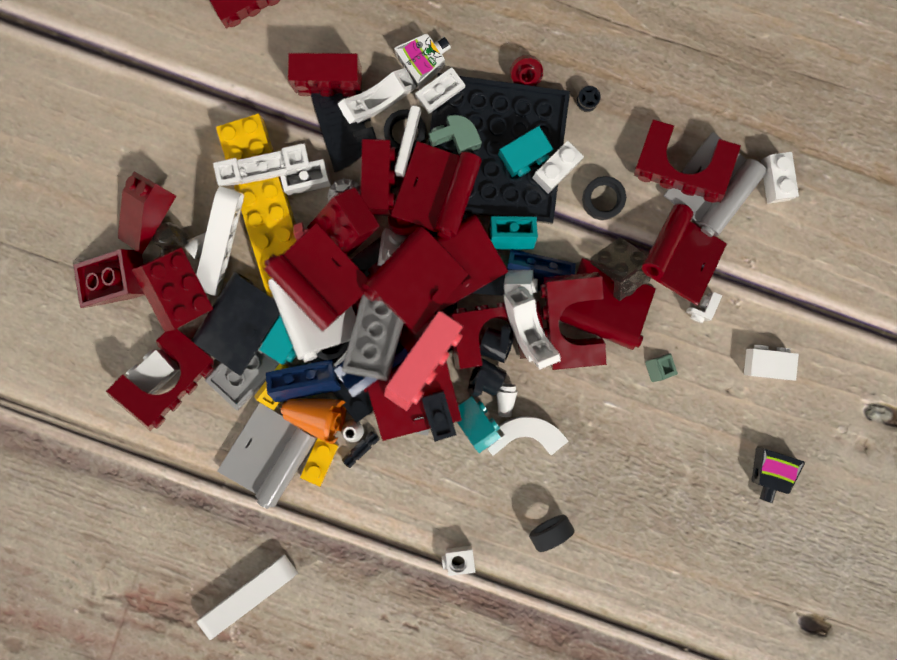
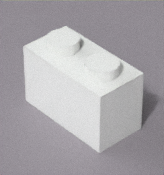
[533,141,584,194]
[761,152,799,204]
[280,159,332,196]
[744,345,799,381]
[126,350,181,394]

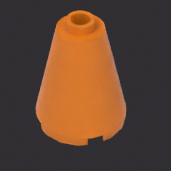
[281,398,347,444]

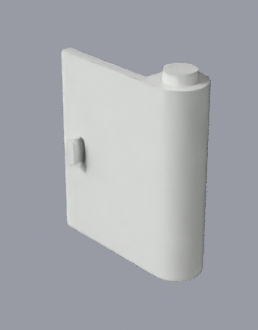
[268,279,356,362]

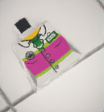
[394,34,451,90]

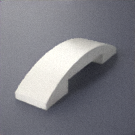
[213,144,310,186]

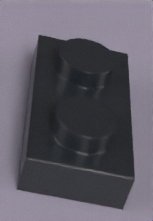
[421,390,457,442]

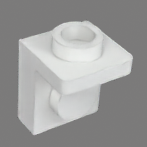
[686,292,722,323]

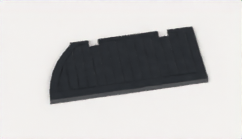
[311,93,377,173]

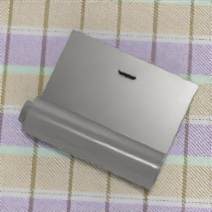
[663,132,767,237]
[217,403,317,509]

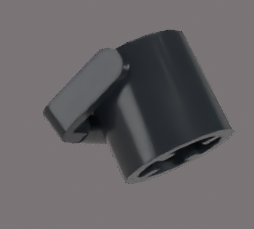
[480,324,514,363]
[468,358,507,397]

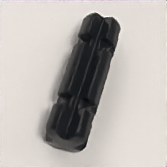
[342,431,380,468]

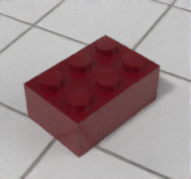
[288,53,362,97]
[361,139,397,216]
[307,187,380,259]
[132,247,213,331]

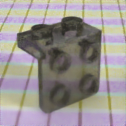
[590,238,651,301]

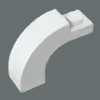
[338,68,417,124]
[504,287,560,369]
[487,416,569,456]

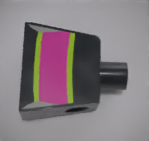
[752,446,805,503]

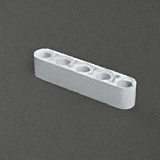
[196,186,244,296]
[196,555,298,640]

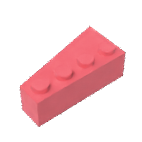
[384,311,463,411]

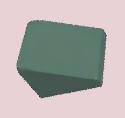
[645,353,678,382]

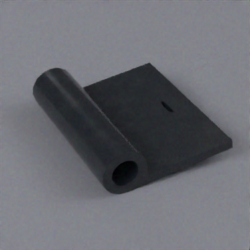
[191,272,281,376]

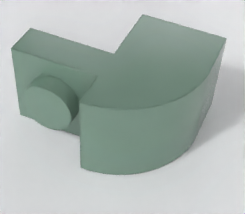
[429,115,482,156]

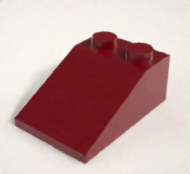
[118,171,177,254]
[73,249,145,308]

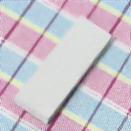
[394,105,421,178]

